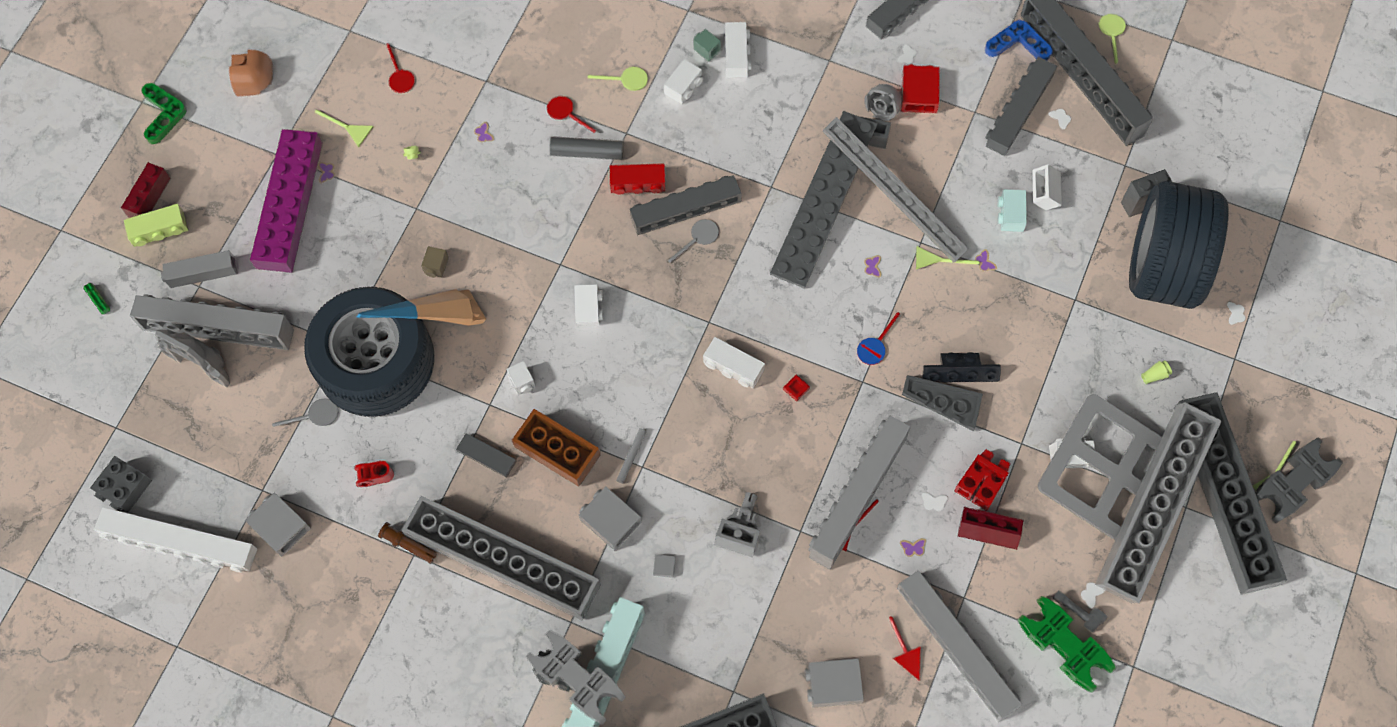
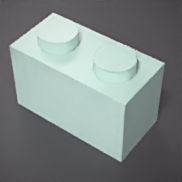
[998,189,1027,232]

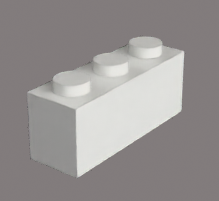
[725,22,751,78]
[703,337,765,388]

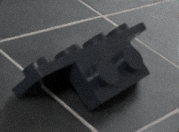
[922,352,1001,382]

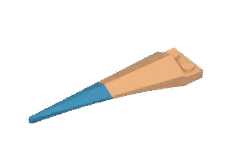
[357,289,486,326]

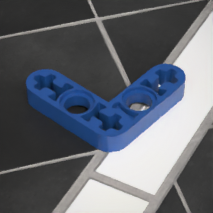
[985,20,1052,61]

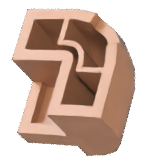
[229,50,273,97]

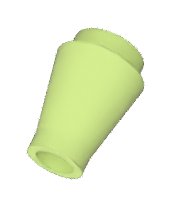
[1141,360,1172,384]

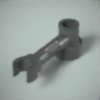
[1053,590,1108,632]

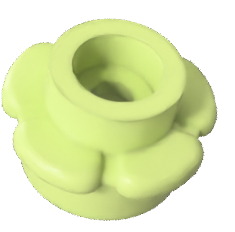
[403,146,421,159]

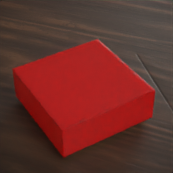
[783,374,810,402]

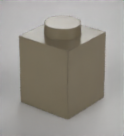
[421,246,449,278]

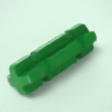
[83,283,110,315]

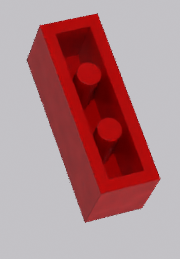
[610,163,666,195]

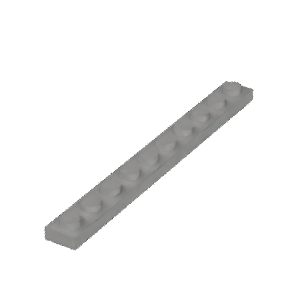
[822,117,968,263]

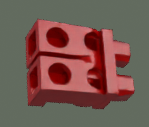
[954,449,1010,511]

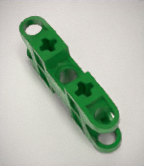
[1018,596,1116,693]

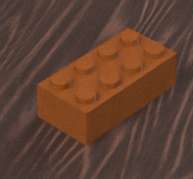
[512,409,601,487]

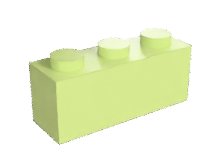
[124,204,188,247]

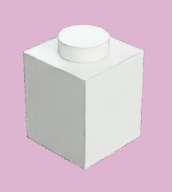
[506,361,535,395]

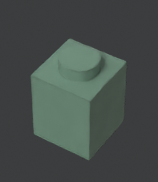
[693,29,721,62]

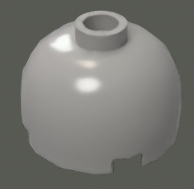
[864,84,902,121]

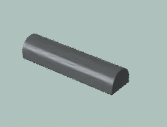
[550,136,624,160]

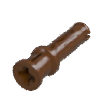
[378,522,437,564]

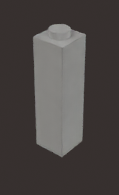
[161,250,237,288]

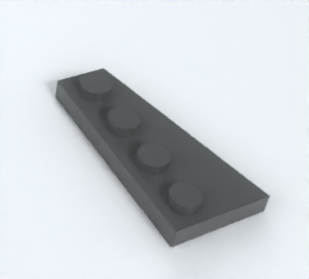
[902,375,983,432]

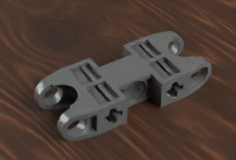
[1255,437,1343,523]

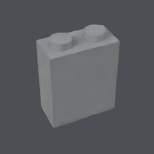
[579,487,642,551]
[245,492,311,557]
[805,659,864,708]

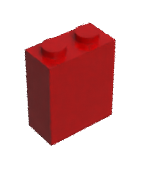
[901,64,940,113]

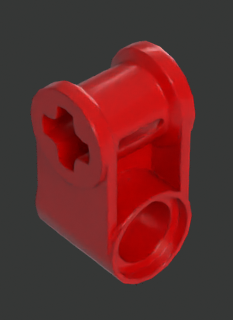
[354,461,394,487]

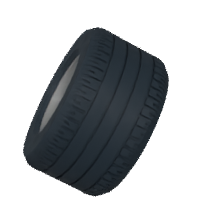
[1129,181,1229,309]
[304,286,435,417]

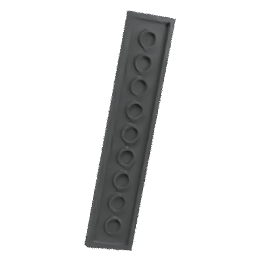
[770,111,877,289]

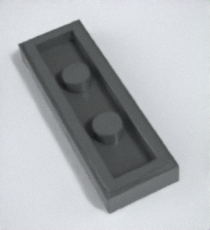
[456,433,517,478]

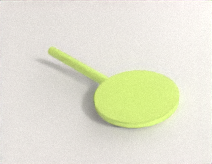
[1099,14,1126,64]
[587,67,648,91]

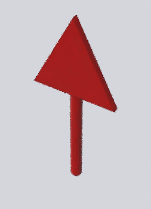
[889,616,921,681]

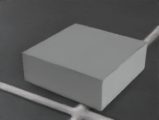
[653,554,675,578]

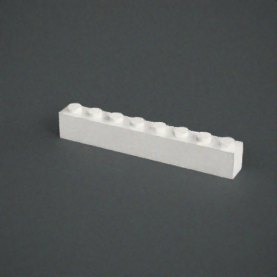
[94,507,257,573]

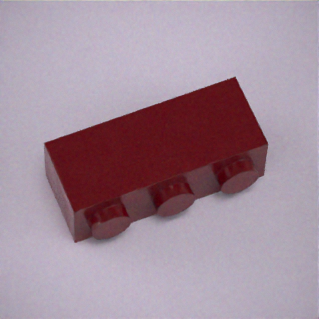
[121,162,171,218]
[957,507,1024,550]

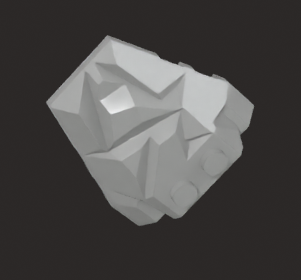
[155,329,230,387]

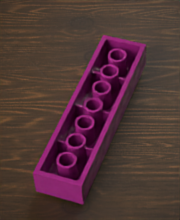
[250,129,323,273]

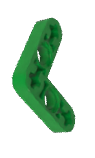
[141,83,187,144]

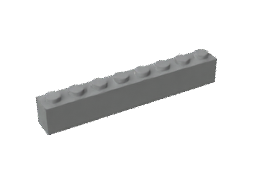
[897,570,1022,722]

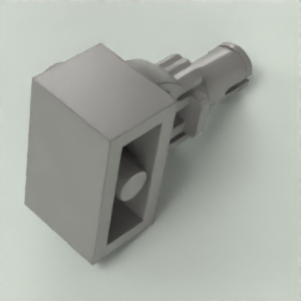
[714,492,760,557]

